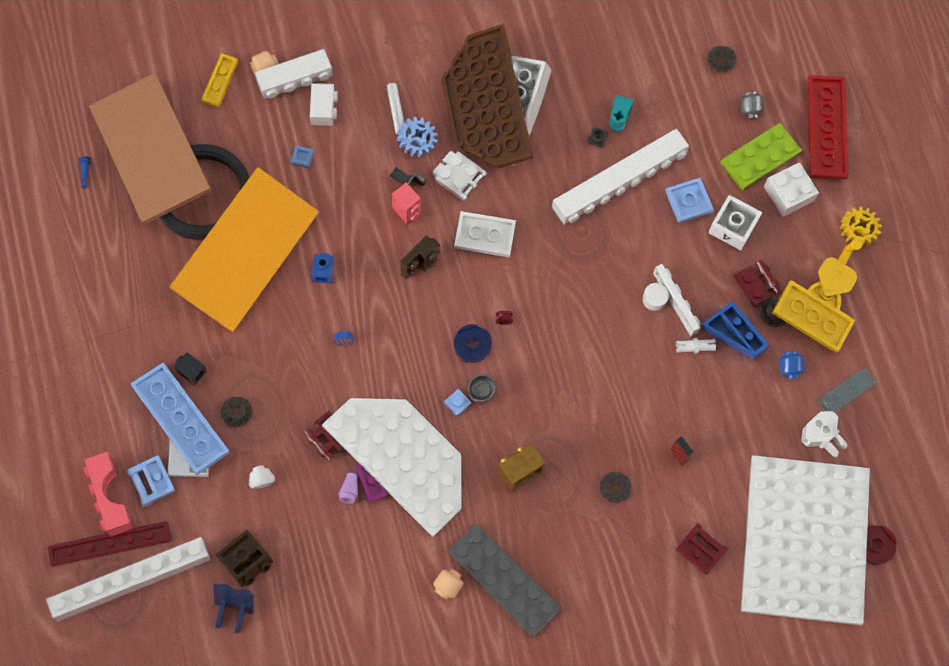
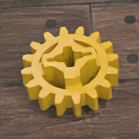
[840,206,882,246]

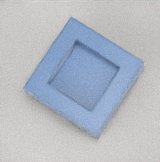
[444,389,471,417]

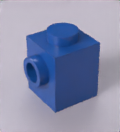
[312,253,334,284]

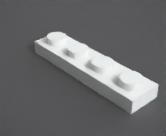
[653,264,700,337]

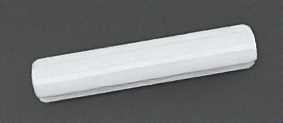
[387,83,404,134]

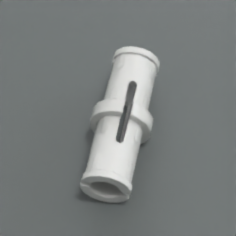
[676,338,716,353]

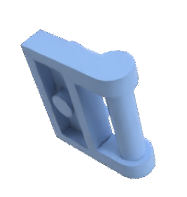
[126,455,175,507]

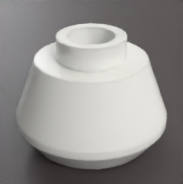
[249,465,275,489]

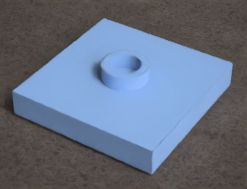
[665,178,714,223]

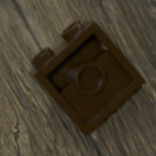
[400,235,440,280]
[215,530,273,587]

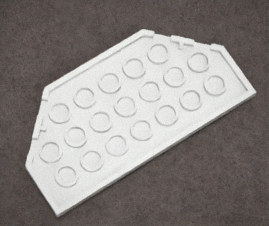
[322,398,461,537]

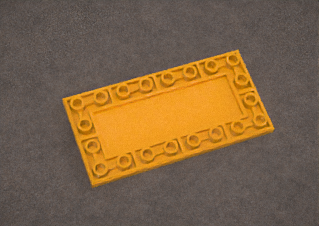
[169,167,319,332]

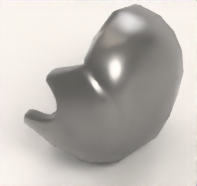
[468,374,497,404]

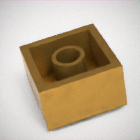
[498,443,546,493]

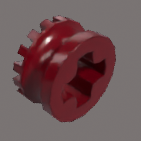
[496,311,513,325]

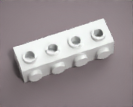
[255,49,333,99]

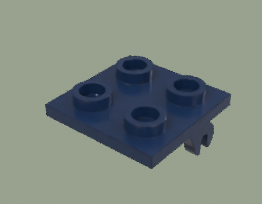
[213,584,254,634]

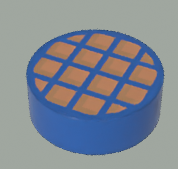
[334,331,354,346]

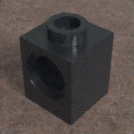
[174,352,207,386]

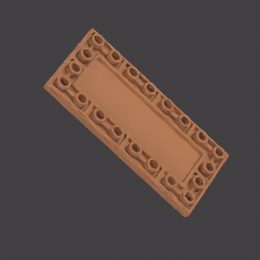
[89,73,212,225]

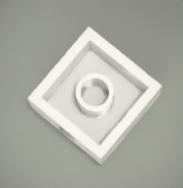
[764,162,819,217]
[708,195,762,250]

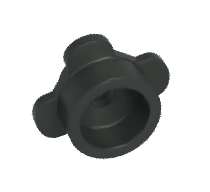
[587,127,609,148]

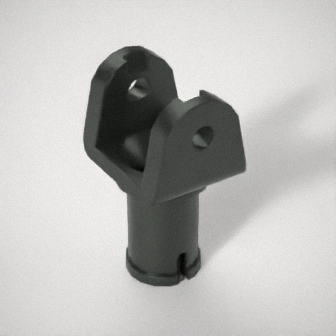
[390,167,426,194]

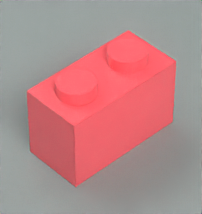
[392,183,421,224]

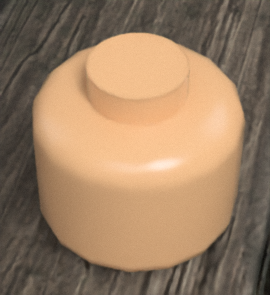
[250,51,278,74]
[434,568,463,600]

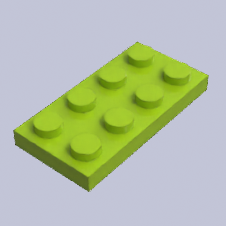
[720,123,802,191]

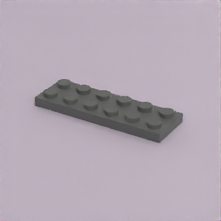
[448,524,562,638]

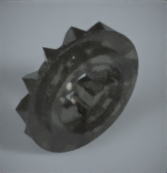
[708,46,737,73]
[760,297,786,327]
[221,396,252,427]
[600,472,631,503]

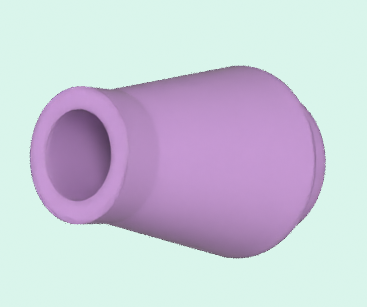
[338,473,358,504]

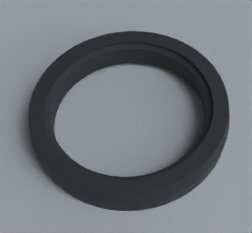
[159,144,250,240]

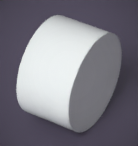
[643,283,669,311]

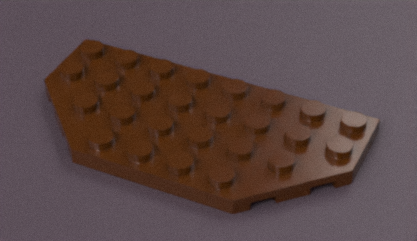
[441,24,534,169]

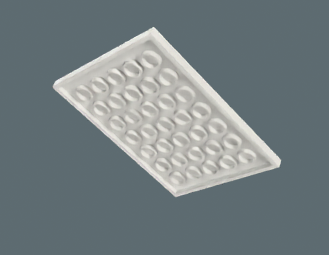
[741,455,870,626]

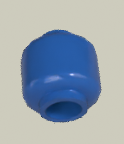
[779,351,805,379]

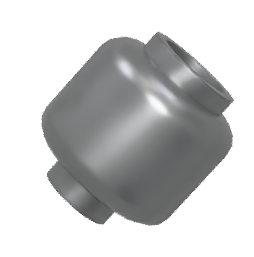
[740,92,764,120]

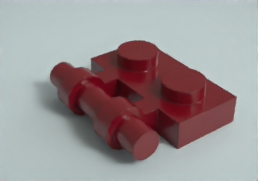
[734,260,782,307]
[303,411,344,462]

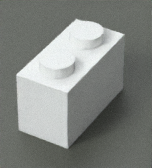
[310,84,338,126]

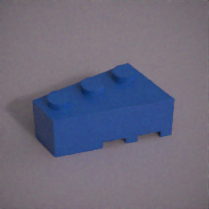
[702,301,769,361]

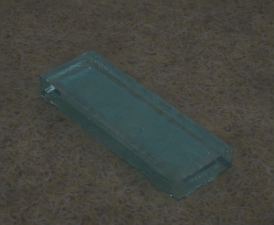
[819,368,877,413]

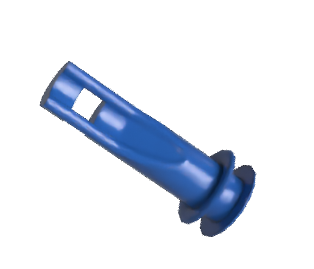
[79,156,91,188]

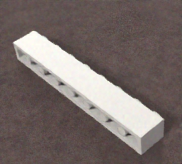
[552,128,689,225]
[46,537,211,622]

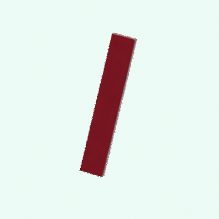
[48,521,171,567]

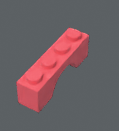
[83,451,134,537]

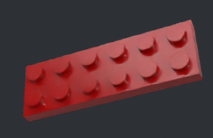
[807,75,848,180]

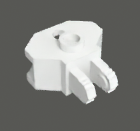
[801,411,847,457]

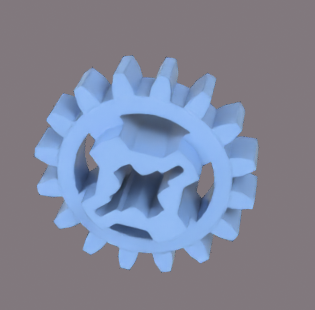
[397,117,438,157]

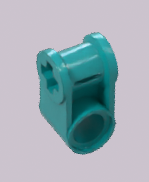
[609,95,634,132]

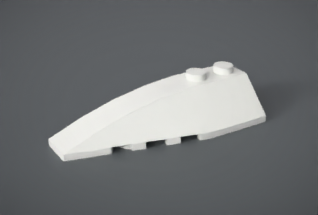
[512,56,551,165]

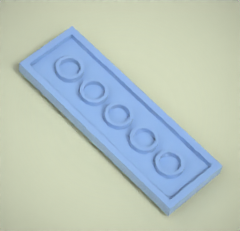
[131,363,230,475]

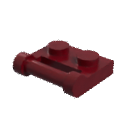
[676,523,729,576]

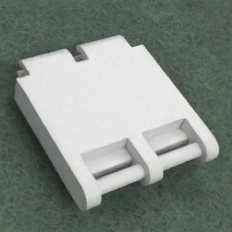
[432,151,487,201]

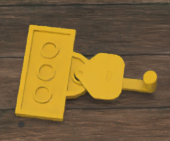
[772,239,862,353]

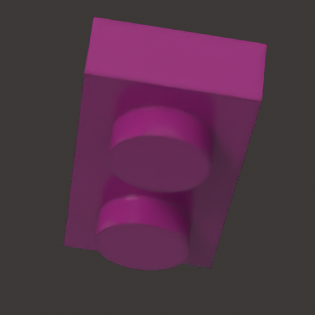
[355,464,388,503]

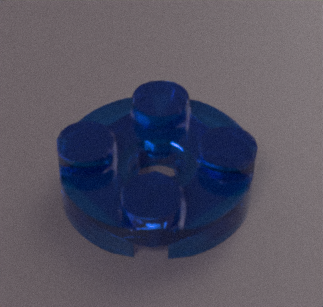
[453,324,492,363]

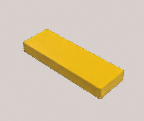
[201,53,239,108]

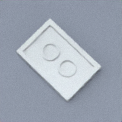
[454,211,516,258]

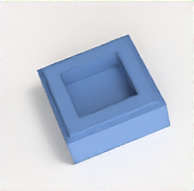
[291,145,314,168]

